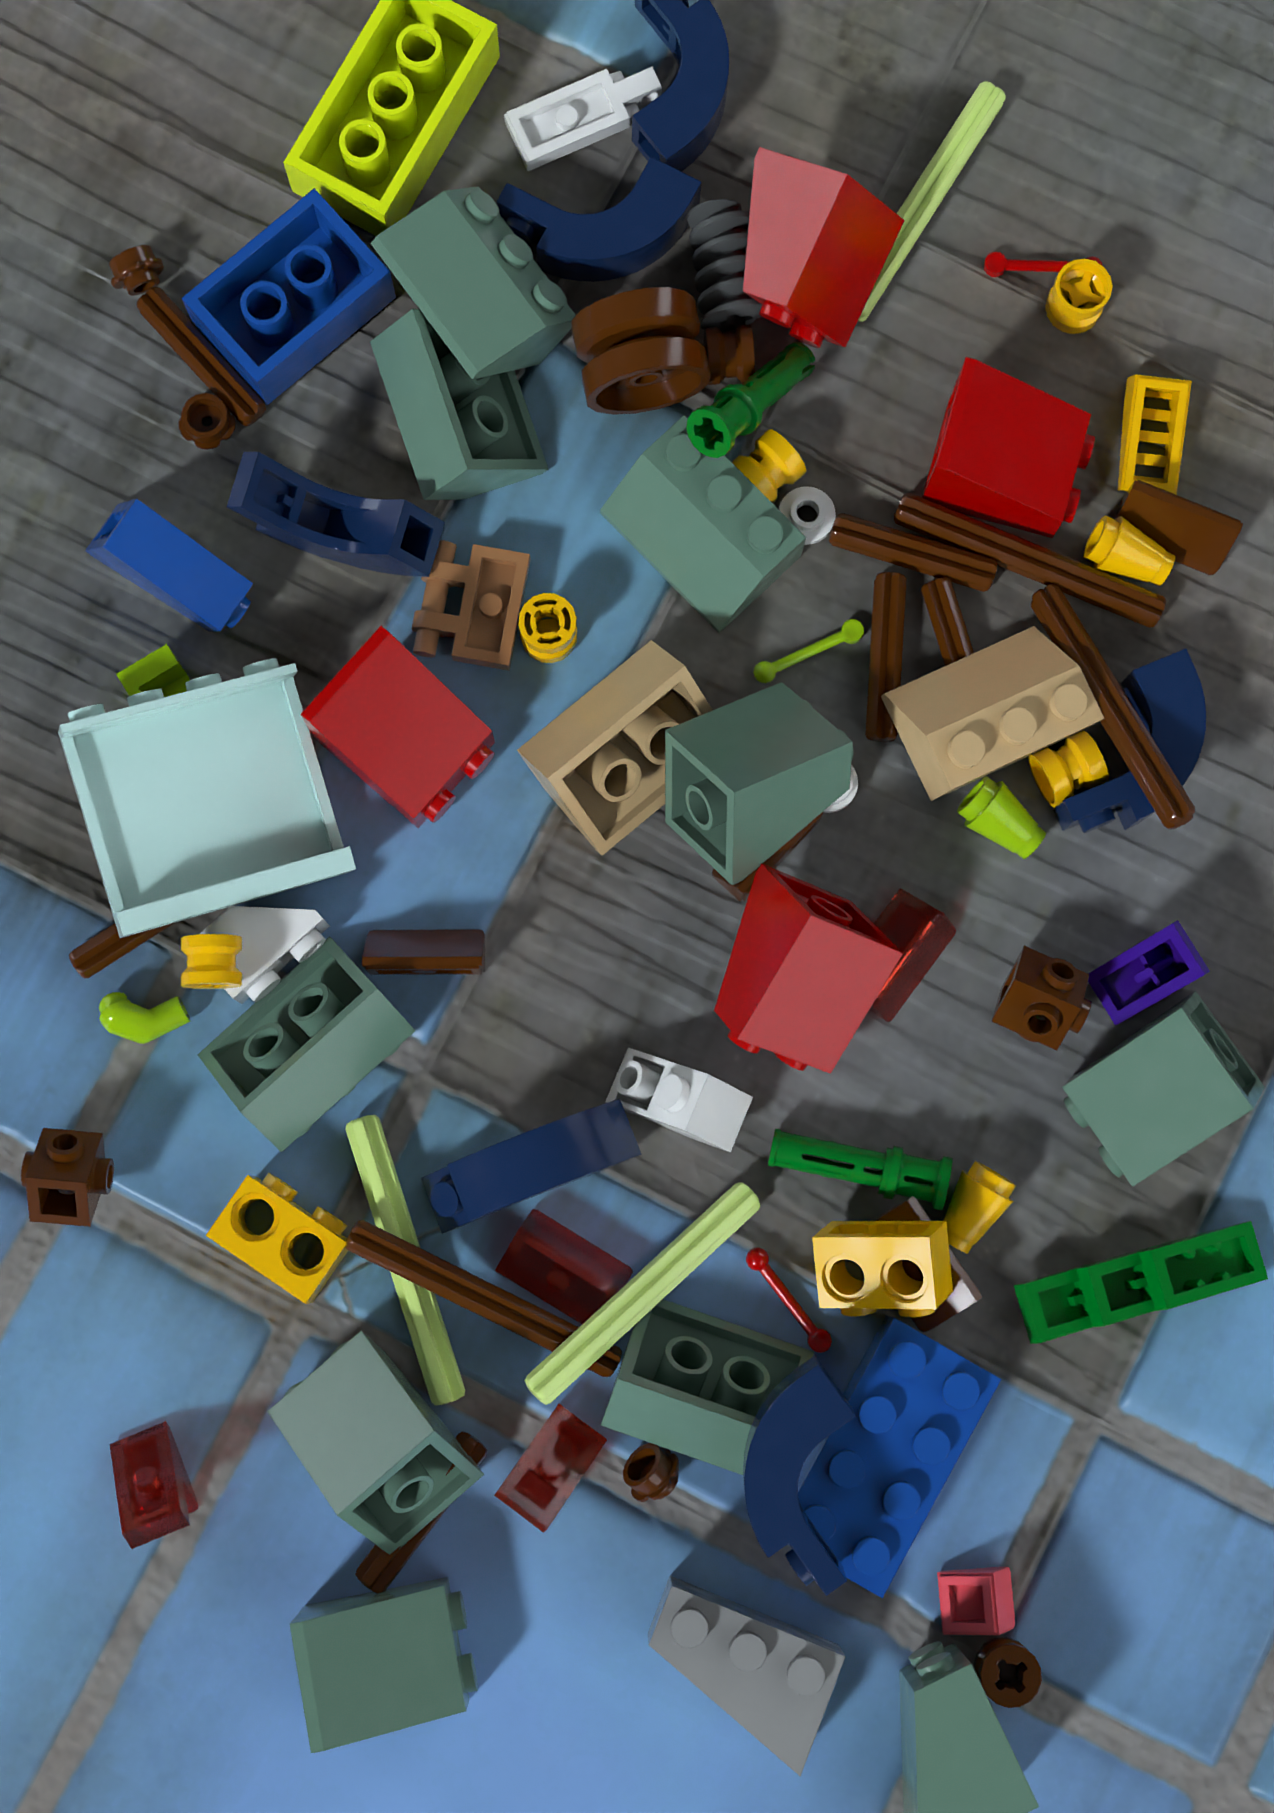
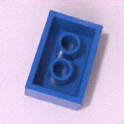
[181,188,396,406]

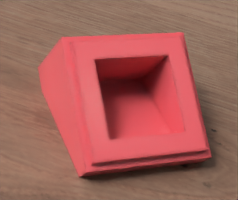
[937,1567,1015,1635]

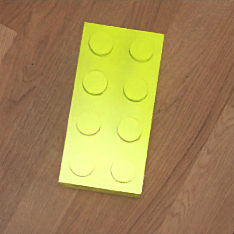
[283,0,500,236]

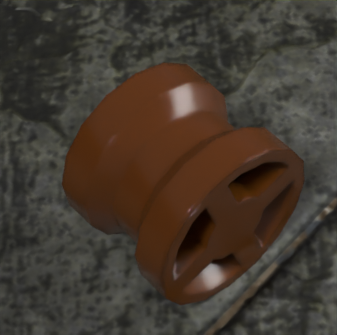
[704,325,755,385]
[973,1637,1042,1708]

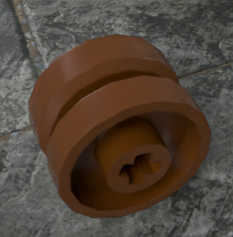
[571,287,711,415]

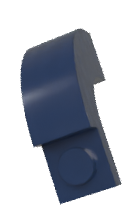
[632,0,729,172]
[496,157,702,282]
[226,452,445,577]
[1053,648,1206,833]
[421,1099,642,1234]
[743,1355,855,1596]

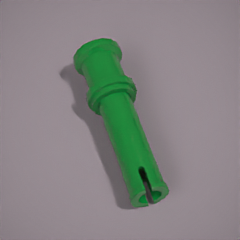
[686,342,815,458]
[768,1129,953,1210]

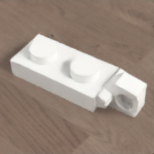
[504,67,662,171]

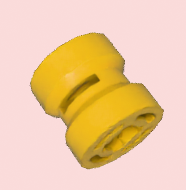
[1045,258,1113,334]
[732,429,807,503]
[518,593,577,663]
[1029,730,1109,808]

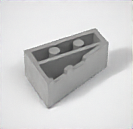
[648,1576,846,1777]

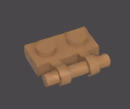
[411,540,531,671]

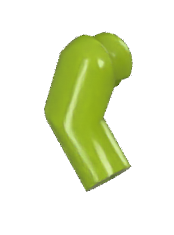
[99,992,191,1044]

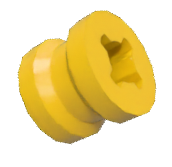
[181,934,242,989]

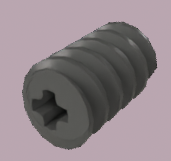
[687,199,762,331]

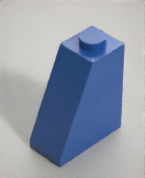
[85,498,253,632]

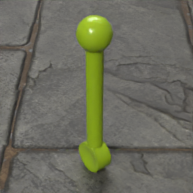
[753,619,864,683]

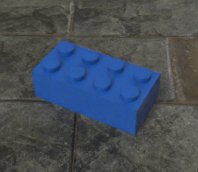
[798,1315,1002,1599]

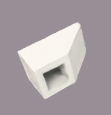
[200,906,330,1004]
[605,1048,753,1152]

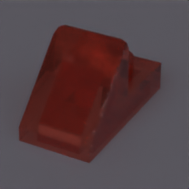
[494,1404,607,1533]
[109,1421,198,1549]

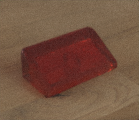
[869,888,956,1022]
[495,1209,633,1324]

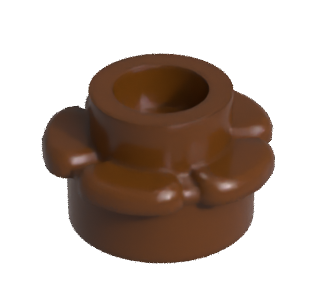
[109,245,164,296]
[179,393,236,450]
[623,1443,679,1502]

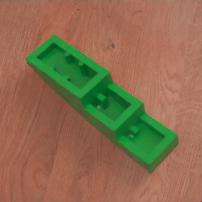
[1014,1221,1268,1344]

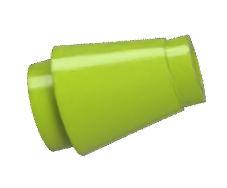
[957,776,1046,859]

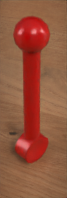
[984,252,1103,277]
[746,1247,832,1353]

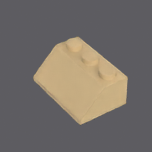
[881,626,1105,801]
[517,640,713,856]

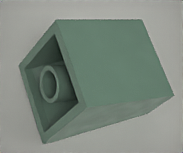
[665,682,854,885]
[1062,991,1265,1187]
[267,1331,484,1555]
[290,1577,478,1753]
[899,1641,1039,1813]

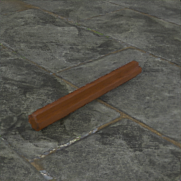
[894,492,1166,628]
[1031,584,1195,830]
[345,1220,622,1377]

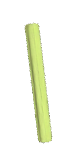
[858,81,1006,322]
[345,1115,465,1405]
[525,1182,760,1405]

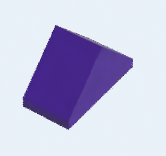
[1088,920,1210,1026]

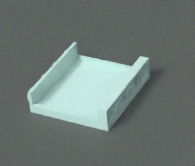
[58,658,356,938]

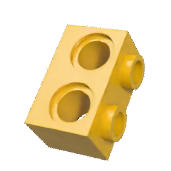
[206,1172,348,1304]
[812,1221,953,1317]

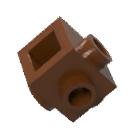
[992,945,1092,1051]
[21,1128,114,1227]

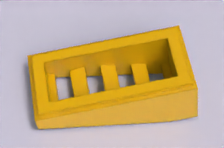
[1118,374,1192,495]

